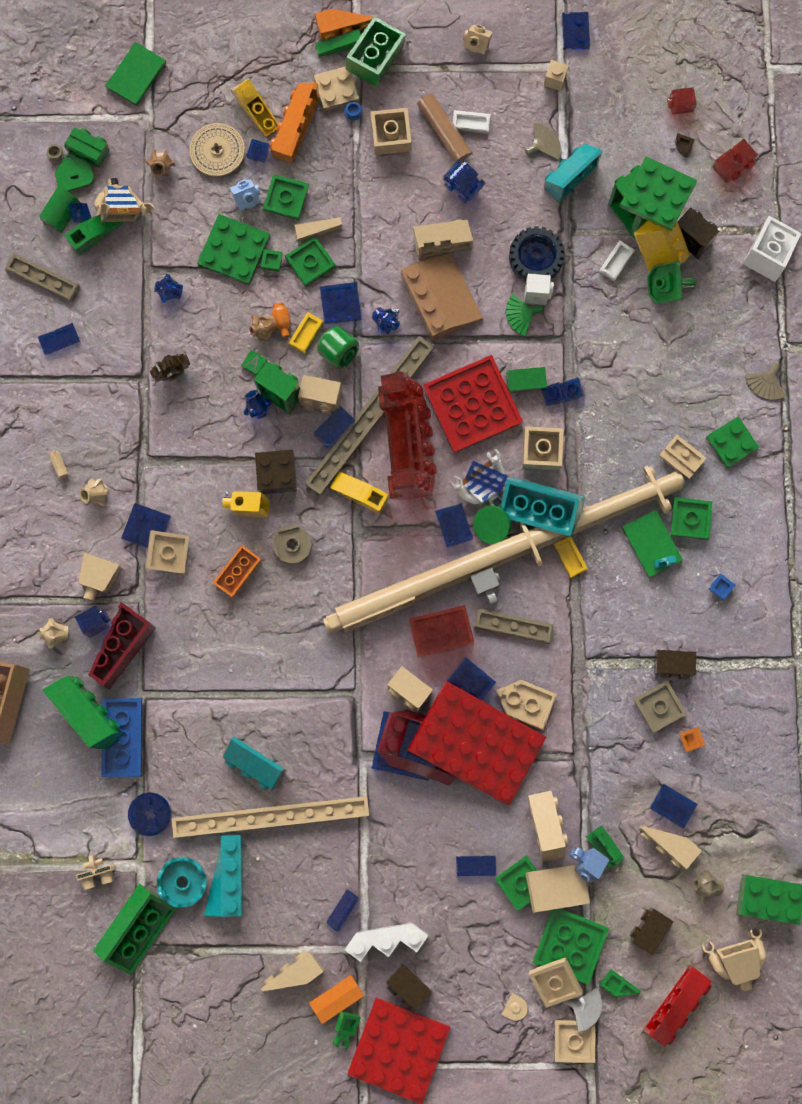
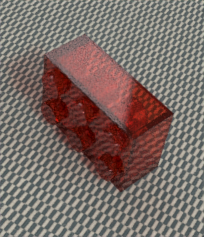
[408,605,475,658]

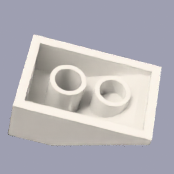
[743,216,801,282]

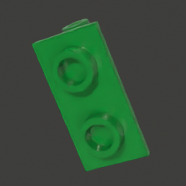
[586,825,625,869]

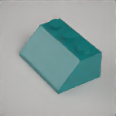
[544,144,602,202]
[222,736,286,790]

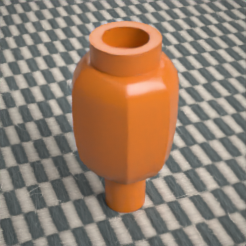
[271,302,291,338]

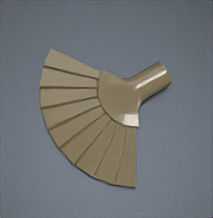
[525,123,561,160]
[745,363,786,400]

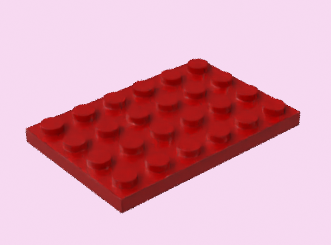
[407,681,547,806]

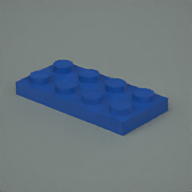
[101,698,142,777]

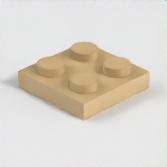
[314,67,359,111]
[145,530,189,574]
[529,957,583,1008]
[554,1020,595,1063]

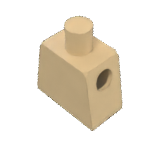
[78,553,122,602]

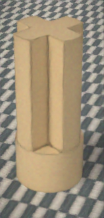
[49,450,69,479]

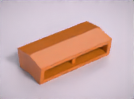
[309,975,364,1024]

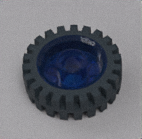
[509,226,565,282]

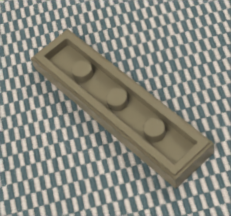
[5,253,80,303]
[474,609,554,644]

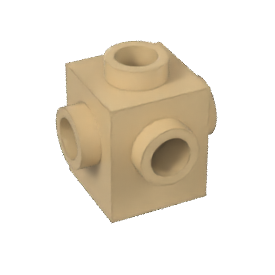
[463,25,493,54]

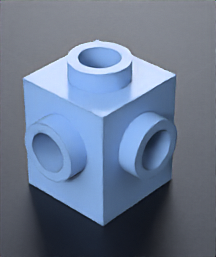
[230,179,261,210]

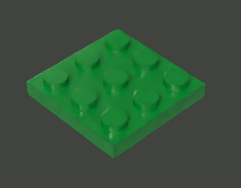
[620,156,698,231]
[197,214,270,285]
[532,909,609,985]

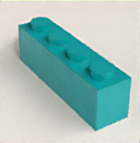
[204,835,243,917]

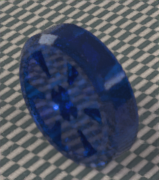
[128,792,172,836]

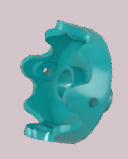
[157,857,207,908]

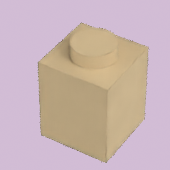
[544,60,569,91]

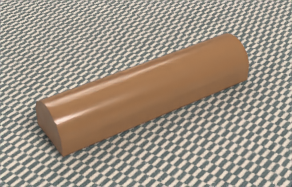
[417,93,473,165]

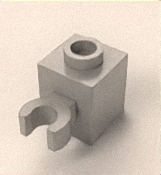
[470,567,501,605]

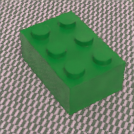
[345,17,406,87]
[254,362,300,415]
[736,874,802,925]

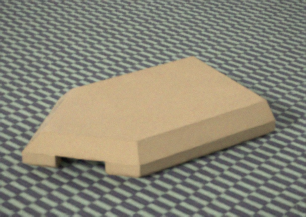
[496,680,557,730]

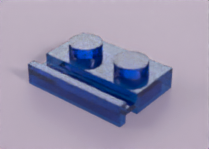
[561,12,590,50]
[435,503,473,548]
[649,784,698,829]

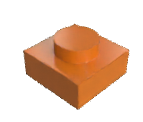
[679,727,705,752]

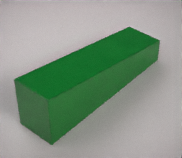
[315,29,361,57]

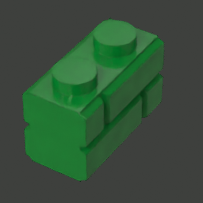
[64,127,109,168]

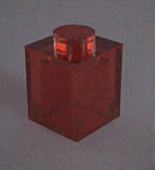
[667,87,697,115]

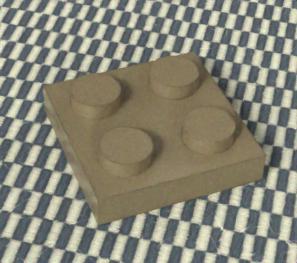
[633,680,687,733]

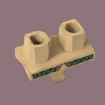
[76,855,115,890]

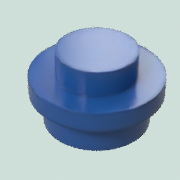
[344,102,363,121]

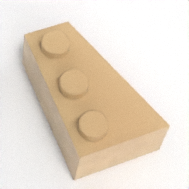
[413,219,473,260]
[528,791,568,863]

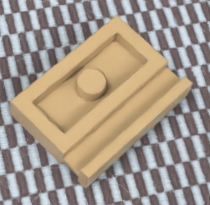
[659,435,706,480]

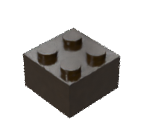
[678,207,719,260]
[255,449,297,494]

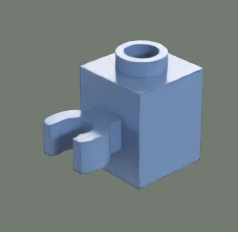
[569,847,609,882]

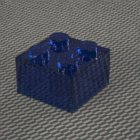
[441,656,496,700]

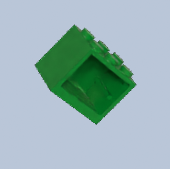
[608,165,648,239]

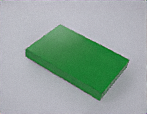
[105,42,167,106]
[622,510,683,578]

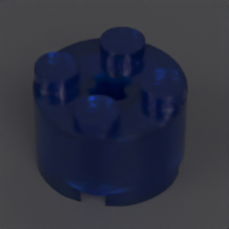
[443,159,485,204]

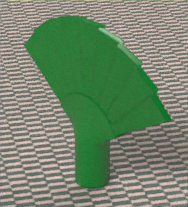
[506,294,543,336]

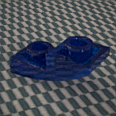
[541,377,585,406]

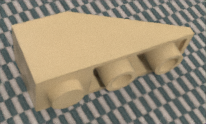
[639,826,702,869]
[261,951,324,991]

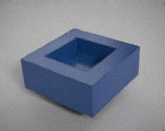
[708,573,736,601]

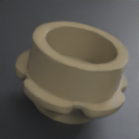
[46,144,65,163]

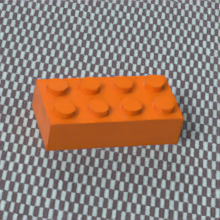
[213,545,262,598]

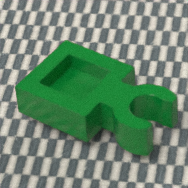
[333,1011,361,1049]

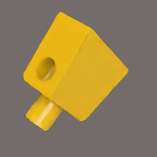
[222,491,270,519]

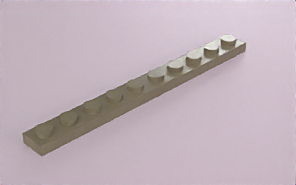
[305,336,434,496]

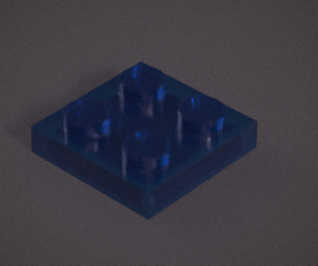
[320,282,362,324]
[121,503,171,548]

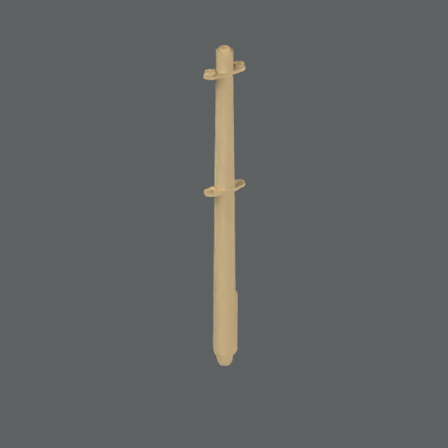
[323,466,685,633]

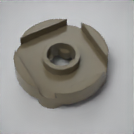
[273,525,312,564]

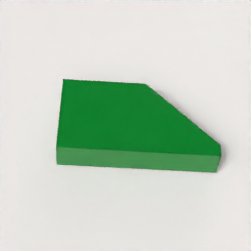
[599,969,641,997]

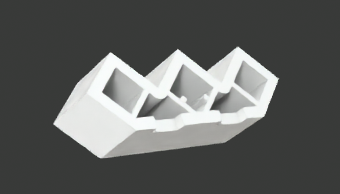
[345,923,428,962]

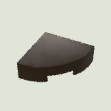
[675,133,695,158]

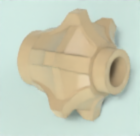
[79,478,109,506]
[39,618,68,649]

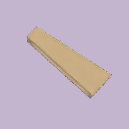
[295,217,342,243]

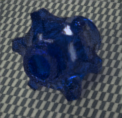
[154,274,183,303]
[372,307,400,334]
[243,390,272,419]

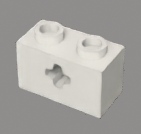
[524,274,554,305]

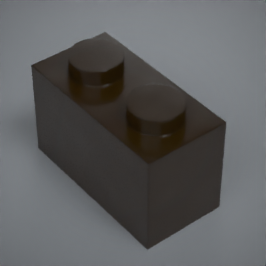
[654,650,696,680]
[630,907,674,956]
[386,963,432,1010]

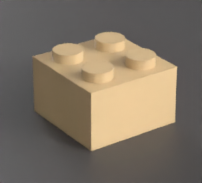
[371,108,412,155]
[298,375,342,415]
[522,427,564,471]
[387,666,433,711]

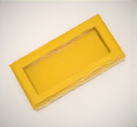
[288,312,324,354]
[553,536,588,579]

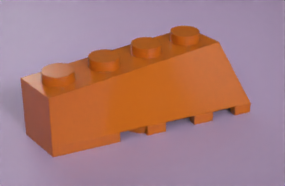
[270,82,320,164]

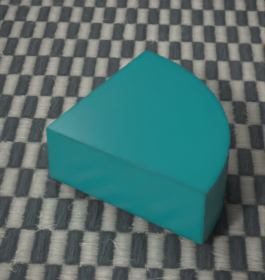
[654,555,677,569]

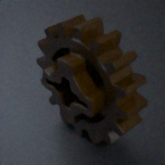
[149,353,191,382]

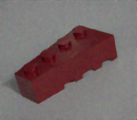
[88,602,156,690]

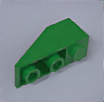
[64,214,123,256]

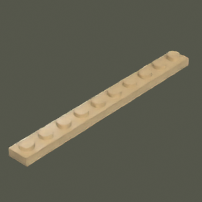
[172,796,369,838]

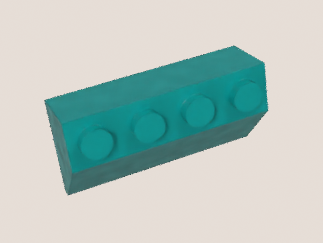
[501,477,585,536]

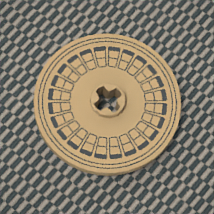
[189,123,245,177]

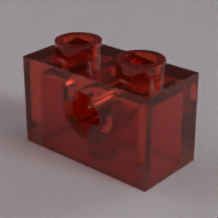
[712,139,758,184]

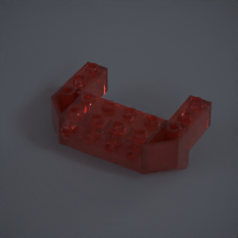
[378,372,437,500]

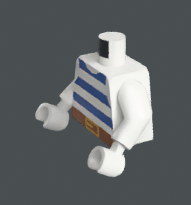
[448,449,505,507]

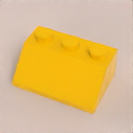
[634,221,690,272]

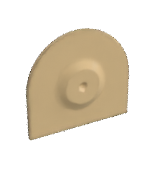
[502,993,528,1021]

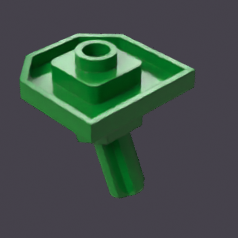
[647,262,697,304]

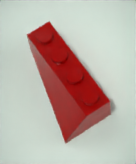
[643,965,712,1047]

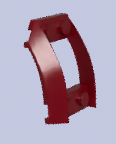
[377,709,457,786]

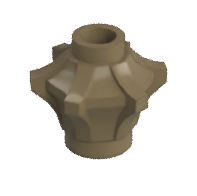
[693,870,724,902]

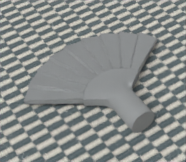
[562,988,602,1032]

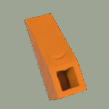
[315,9,373,41]

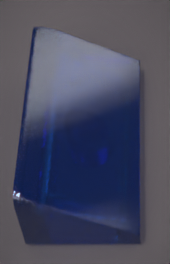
[326,890,359,932]

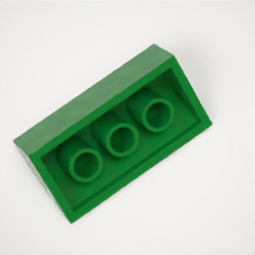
[42,675,123,750]
[93,884,177,975]

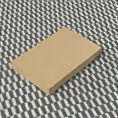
[526,864,590,913]

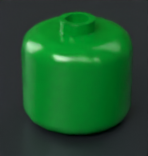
[317,326,359,369]

